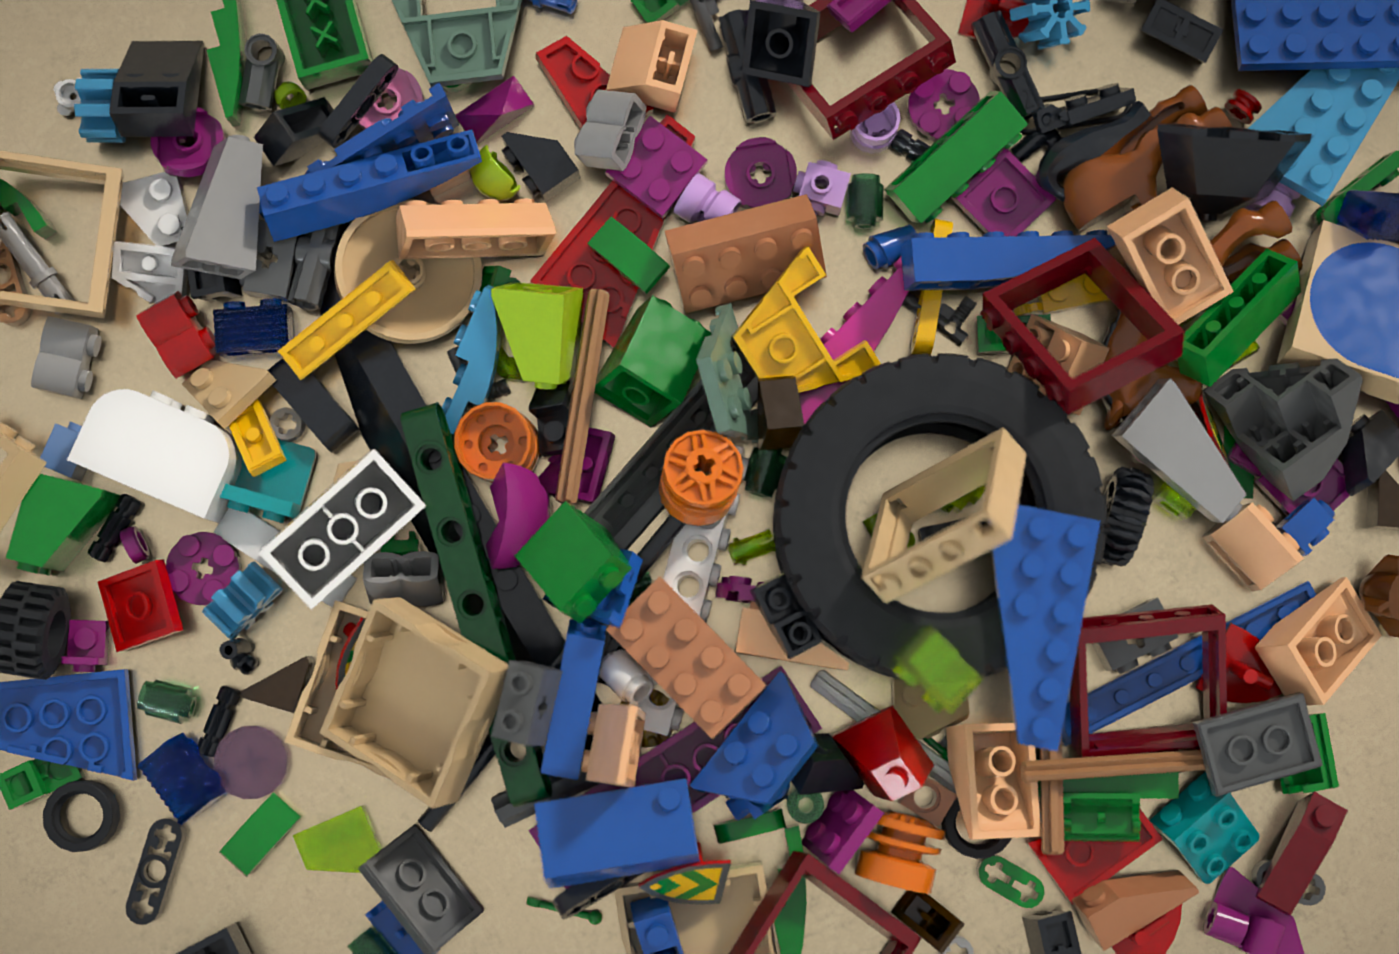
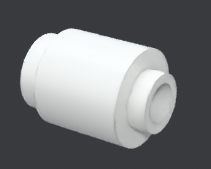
[599,650,654,705]

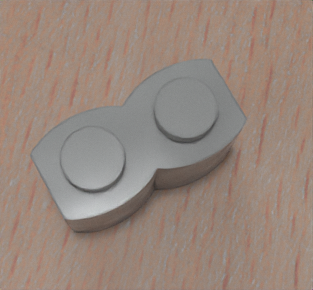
[574,90,646,171]
[31,316,101,399]
[363,551,444,606]

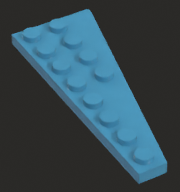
[1248,68,1399,206]

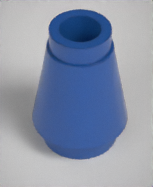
[863,224,917,270]

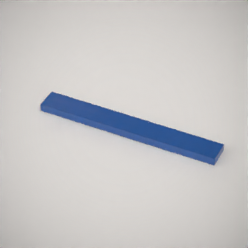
[1062,581,1316,747]

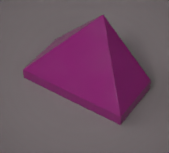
[455,75,535,145]

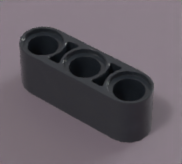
[267,358,360,453]

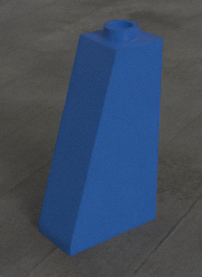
[541,618,607,780]

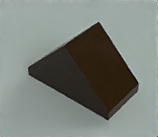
[758,376,804,451]
[1366,470,1399,531]
[240,656,316,713]
[891,890,965,954]

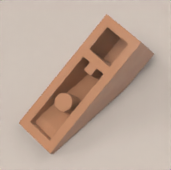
[1072,870,1199,951]

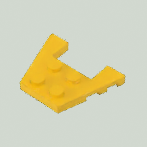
[731,246,881,393]

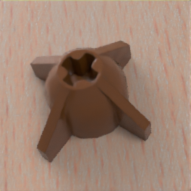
[1359,554,1399,638]

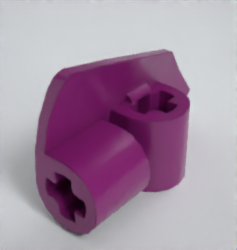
[1204,867,1305,954]

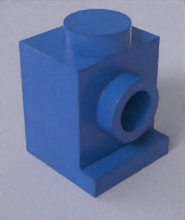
[1275,498,1335,556]

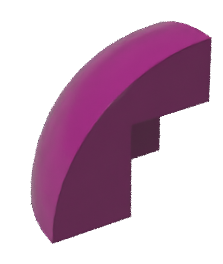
[486,463,551,569]

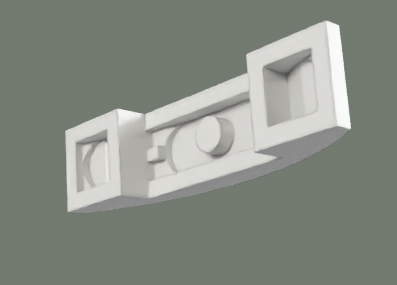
[214,508,357,608]

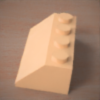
[396,198,556,259]

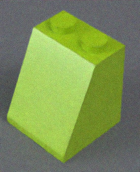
[491,282,583,389]

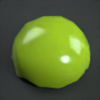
[469,145,521,201]

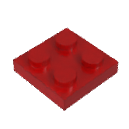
[98,559,183,652]

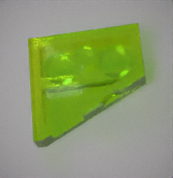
[293,805,381,873]

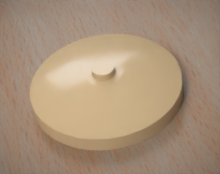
[334,199,482,344]

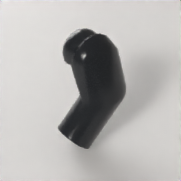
[1010,129,1063,163]
[220,638,258,675]

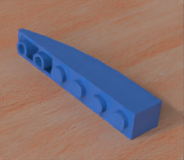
[257,129,482,242]
[901,230,1117,291]

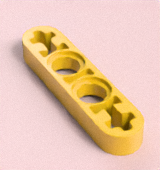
[911,219,953,356]

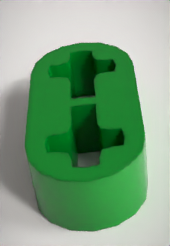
[713,808,786,844]
[976,855,1045,908]

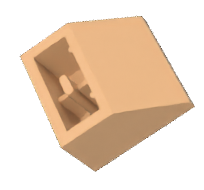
[606,20,697,113]
[1007,314,1110,415]
[1202,502,1304,591]

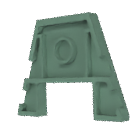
[392,0,522,87]
[696,303,758,444]

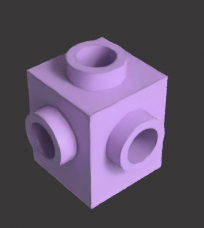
[793,160,851,216]

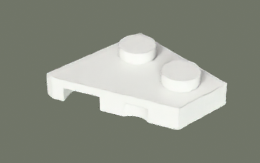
[120,172,189,247]
[112,241,188,303]

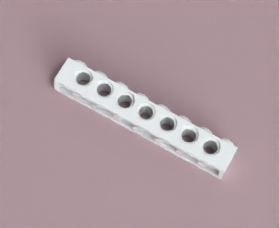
[629,445,750,736]

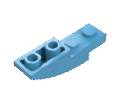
[442,285,501,435]

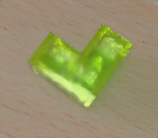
[891,625,984,714]

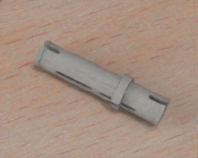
[0,212,75,314]

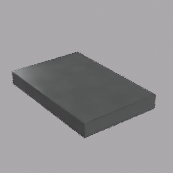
[1193,692,1323,797]
[358,824,484,954]

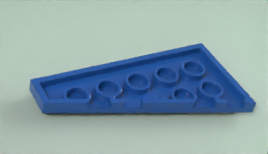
[259,82,459,220]
[988,505,1100,751]
[0,669,137,781]

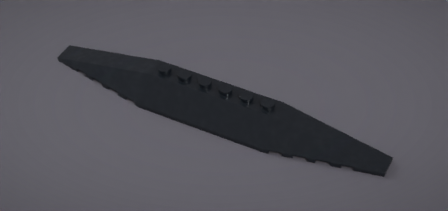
[319,273,603,750]

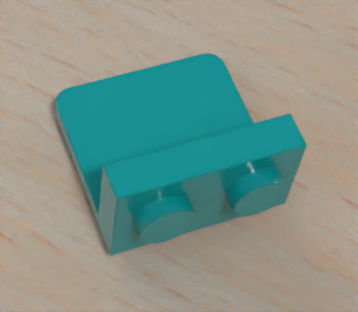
[220,438,316,523]
[1150,772,1260,884]

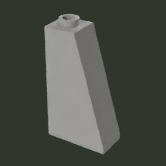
[171,135,263,279]
[1112,378,1247,523]

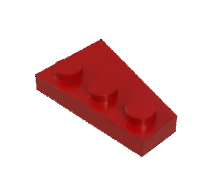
[535,36,654,129]

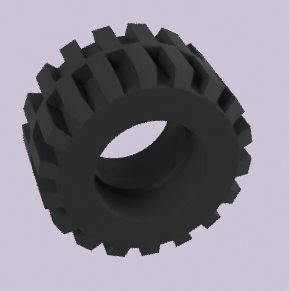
[0,581,71,680]

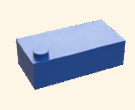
[534,778,700,889]

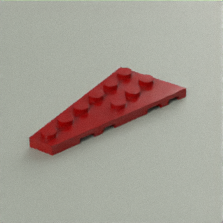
[530,114,695,348]

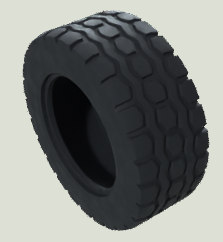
[773,353,1107,683]

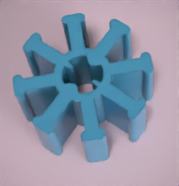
[1010,0,1090,49]
[74,69,126,143]
[202,561,283,640]

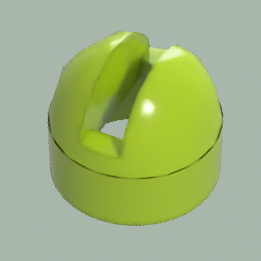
[274,81,306,109]

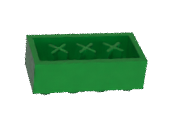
[276,0,372,90]

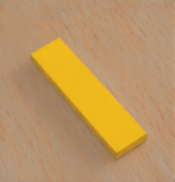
[278,260,416,380]

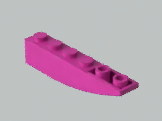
[799,257,908,424]

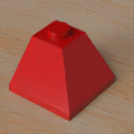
[832,705,934,802]

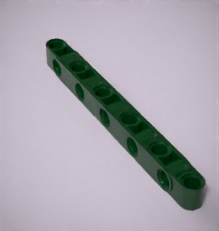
[401,402,552,807]

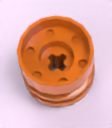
[454,402,541,483]
[659,430,744,526]
[854,811,946,894]

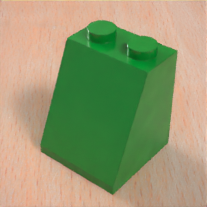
[594,295,711,427]
[6,473,121,576]
[515,501,632,624]

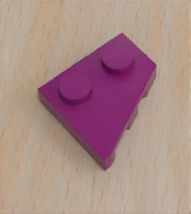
[538,427,615,504]

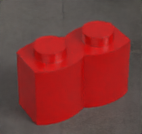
[136,291,218,379]

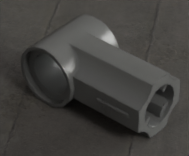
[239,33,284,111]

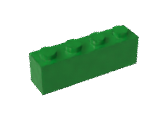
[884,91,1028,224]
[1177,248,1301,387]

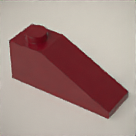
[1255,791,1348,916]

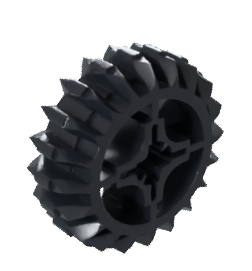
[1101,466,1154,567]

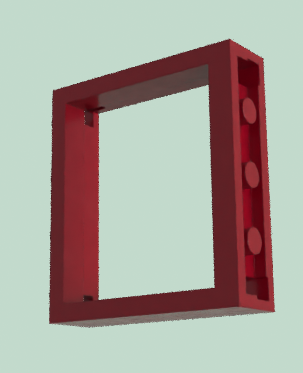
[787,0,956,140]
[980,238,1185,415]
[1070,604,1227,758]
[729,851,922,954]

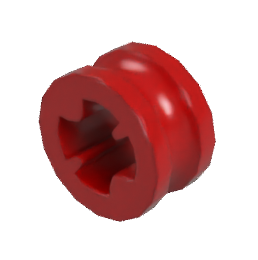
[1224,89,1262,124]

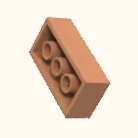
[665,194,827,314]
[606,576,767,740]

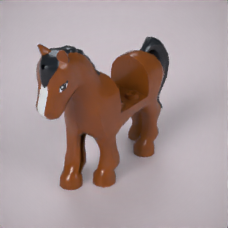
[1036,85,1303,431]

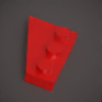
[1027,809,1163,905]

